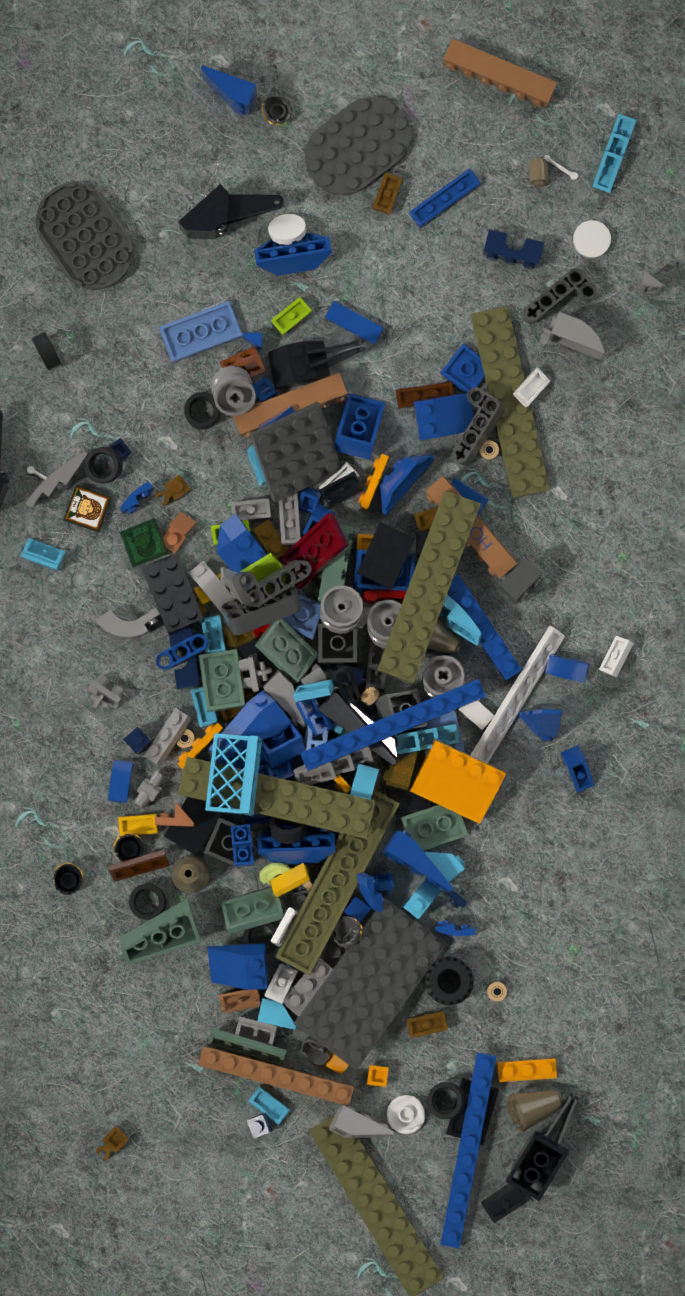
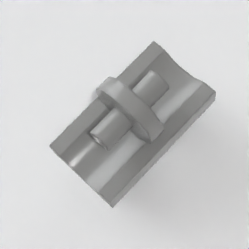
[239,653,272,692]
[88,675,124,709]

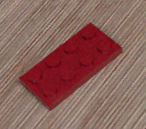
[281,513,349,589]

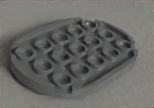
[305,97,410,195]
[36,183,133,290]

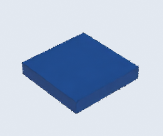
[440,343,485,393]

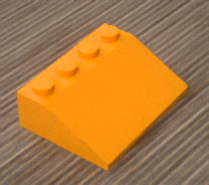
[410,739,506,824]

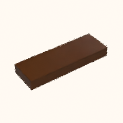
[396,382,454,409]
[109,850,169,882]

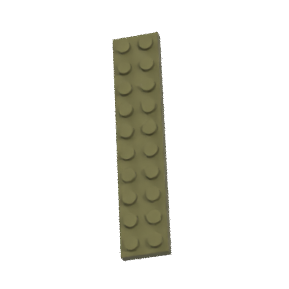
[470,306,550,499]
[377,491,481,684]
[178,757,376,839]
[275,790,400,976]
[309,1114,444,1296]

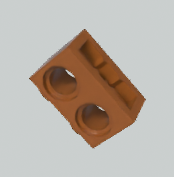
[220,346,266,377]

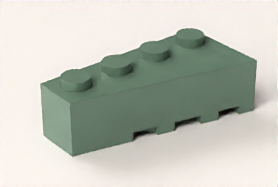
[315,524,354,602]
[120,899,201,965]

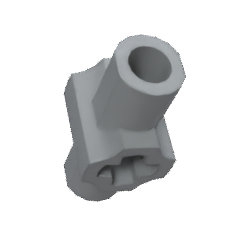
[133,771,165,809]

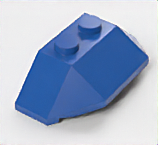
[254,233,332,276]
[380,455,435,518]
[217,514,268,573]
[257,824,335,864]

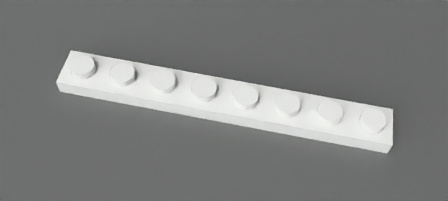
[471,625,565,763]

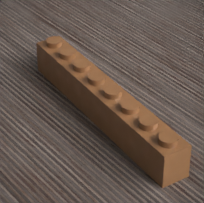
[199,1045,354,1106]

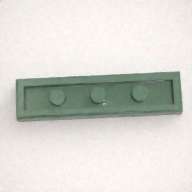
[208,1028,287,1065]

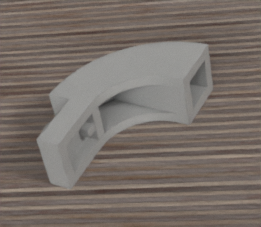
[189,561,241,614]
[95,608,161,639]

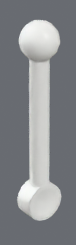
[544,155,578,180]
[27,466,63,489]

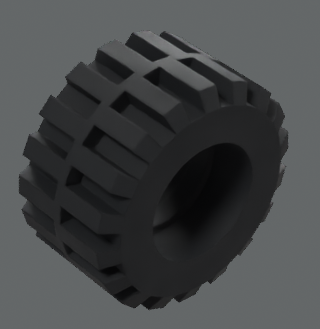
[425,956,474,1006]

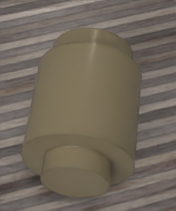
[529,158,549,188]

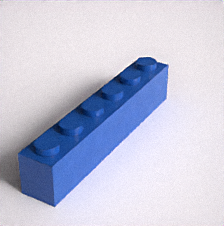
[447,574,522,682]

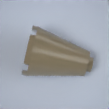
[427,619,461,654]
[172,855,210,893]
[506,1090,563,1133]

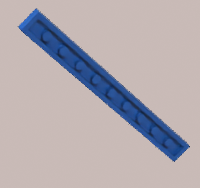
[300,679,486,772]
[440,1052,496,1249]

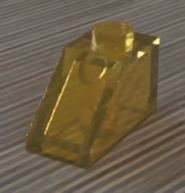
[383,752,417,791]

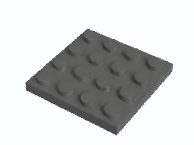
[250,402,341,502]

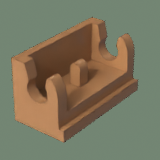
[219,989,261,1013]

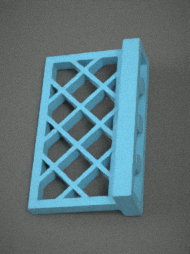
[205,733,262,816]

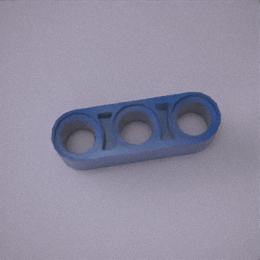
[156,634,208,671]

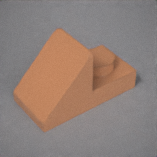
[162,512,197,553]
[155,802,195,827]

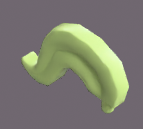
[259,862,292,885]

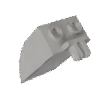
[539,312,605,360]

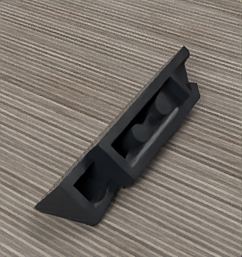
[318,691,400,766]

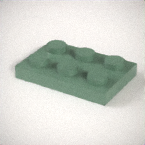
[255,618,318,684]
[199,649,245,712]
[401,805,468,851]
[221,887,284,934]

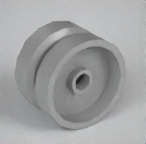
[211,366,256,416]
[320,586,363,634]
[367,600,402,648]
[422,655,465,698]

